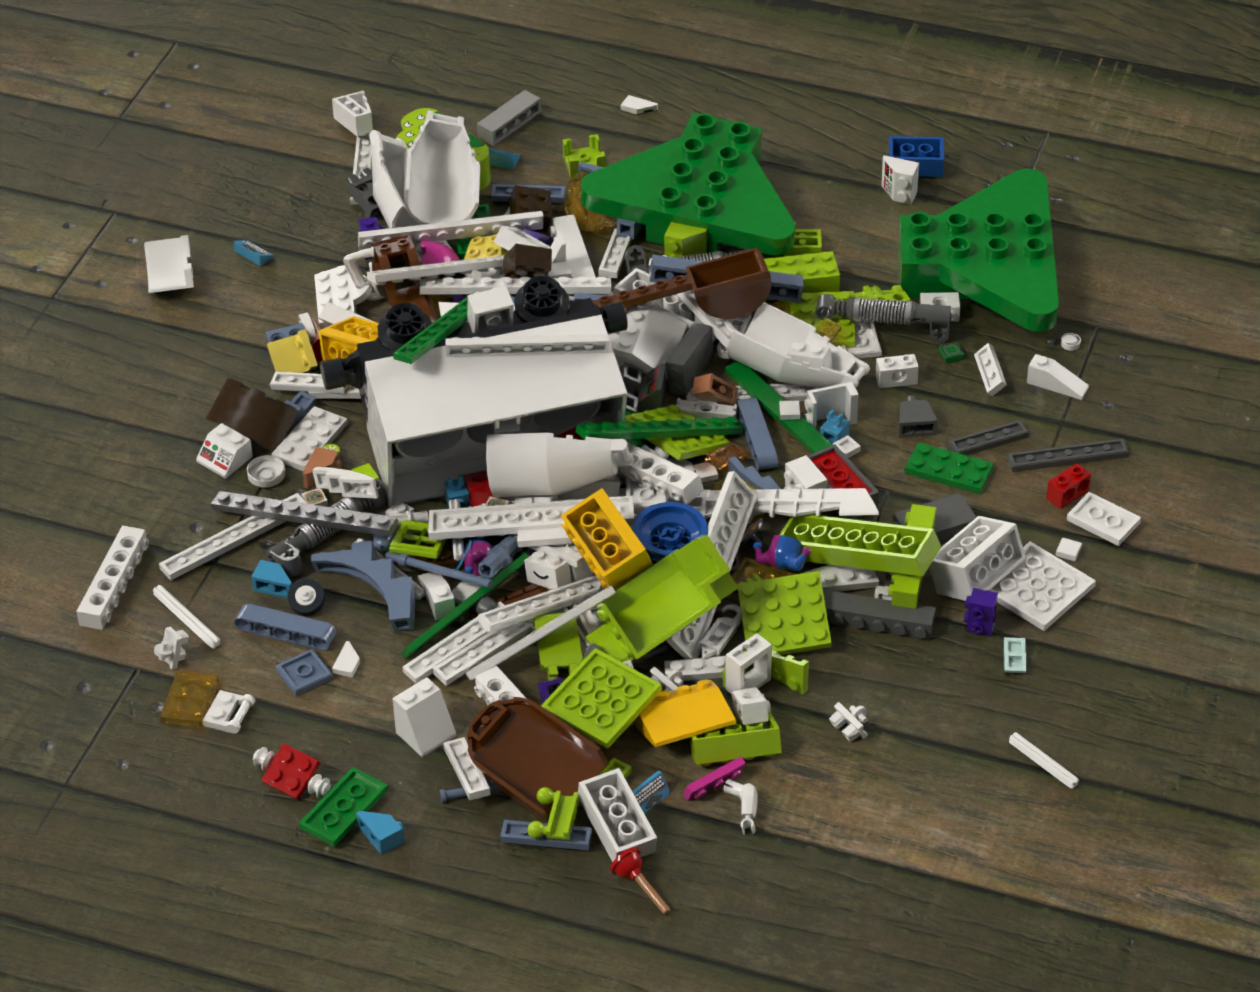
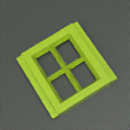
[389,520,447,558]

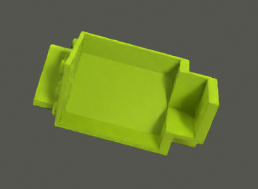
[585,535,739,662]

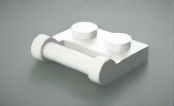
[203,690,255,734]

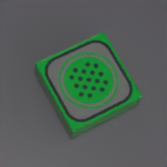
[939,342,964,363]

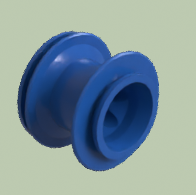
[632,502,708,565]

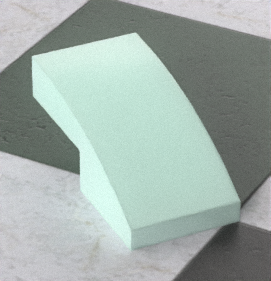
[1004,637,1026,673]

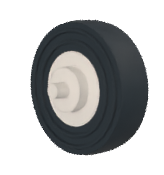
[287,578,325,616]

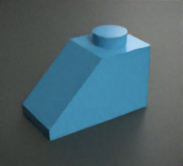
[251,560,292,598]
[356,811,405,855]

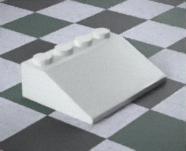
[613,301,687,380]

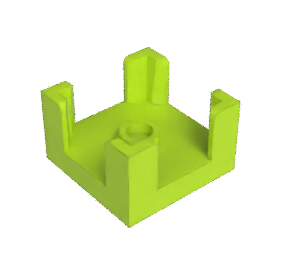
[562,134,606,178]

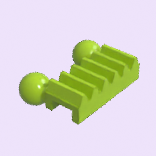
[527,787,579,841]

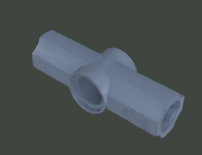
[478,535,520,579]

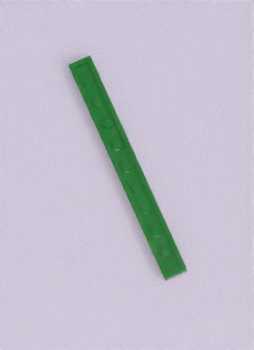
[575,416,744,440]

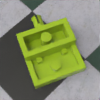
[784,229,822,257]

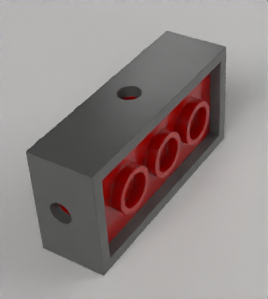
[807,444,879,520]

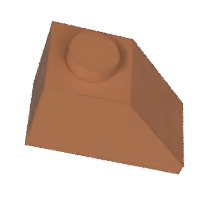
[692,373,738,406]
[302,447,342,489]

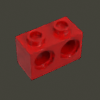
[1046,464,1091,509]

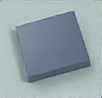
[275,649,333,696]

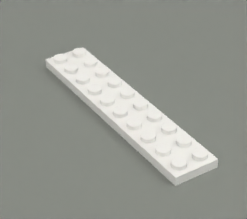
[666,471,758,659]
[428,496,634,540]

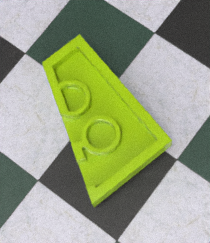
[753,650,809,695]

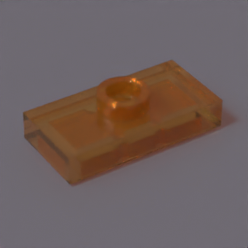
[705,442,747,471]

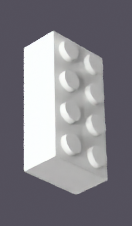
[578,768,657,862]

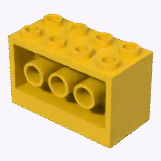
[318,316,378,361]
[560,488,653,590]

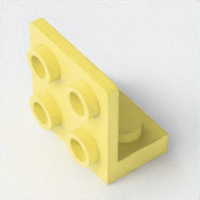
[464,234,508,260]
[267,329,318,373]

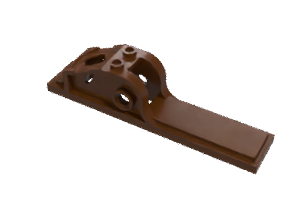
[371,234,437,323]

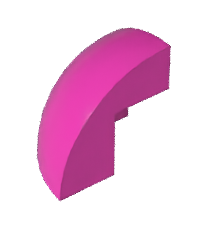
[421,240,460,277]

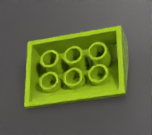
[688,712,782,766]

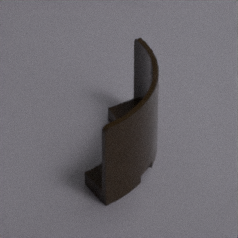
[206,378,298,451]

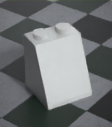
[393,677,456,757]

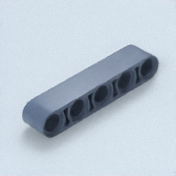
[736,397,778,471]
[234,604,337,650]

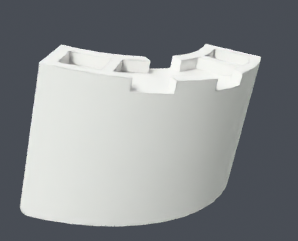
[144,235,194,293]

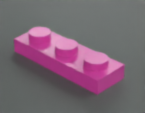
[683,756,746,801]

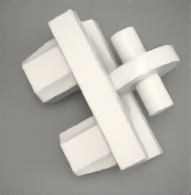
[154,627,189,670]
[650,667,683,692]
[829,702,868,742]

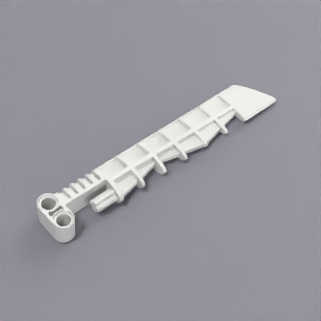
[668,488,879,519]

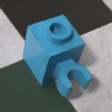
[820,409,850,444]
[444,474,470,508]

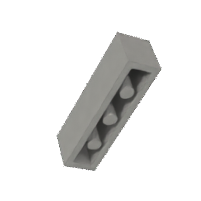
[477,90,541,146]

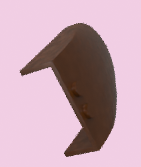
[467,697,609,824]

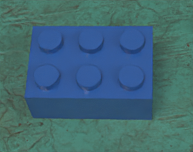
[888,136,944,177]

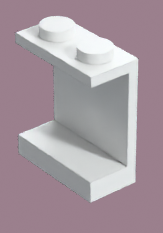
[804,382,859,429]

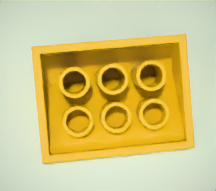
[634,679,736,747]

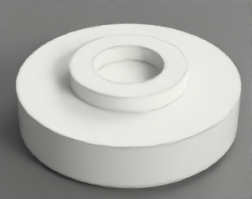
[247,455,285,487]

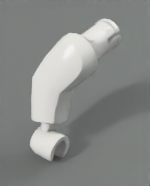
[724,779,758,834]

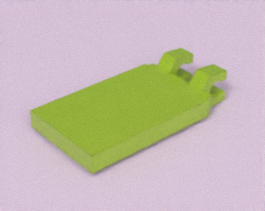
[533,613,583,679]

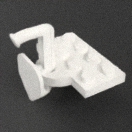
[314,247,386,329]

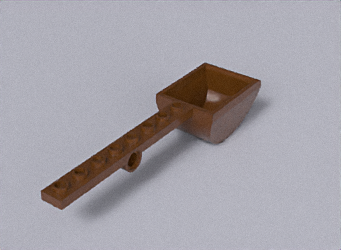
[592,248,771,319]

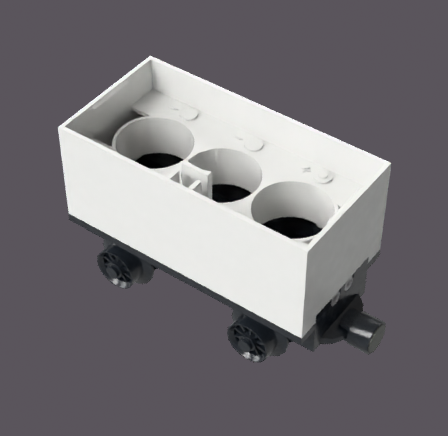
[320,276,628,507]

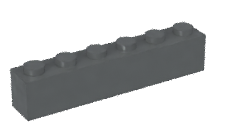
[823,590,936,640]

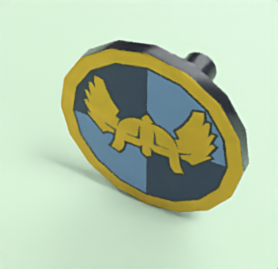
[739,518,768,553]

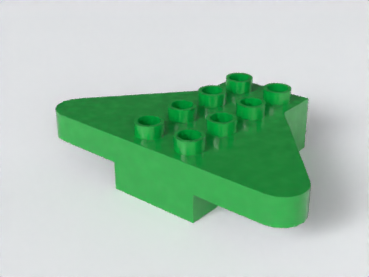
[581,113,796,256]
[898,169,1059,332]

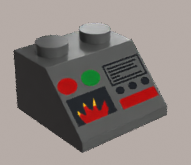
[637,363,666,413]

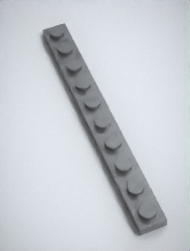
[210,491,399,536]

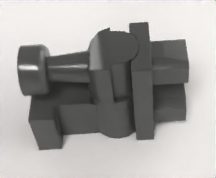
[346,168,382,218]

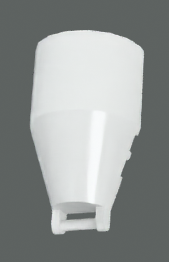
[404,110,480,225]
[369,130,422,247]
[727,302,870,388]
[486,433,634,498]

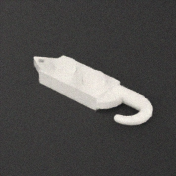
[699,604,742,660]

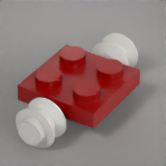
[253,743,331,801]

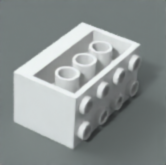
[929,516,1026,601]

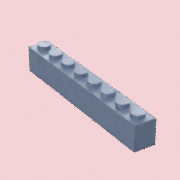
[649,254,804,303]

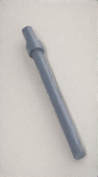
[385,551,493,588]

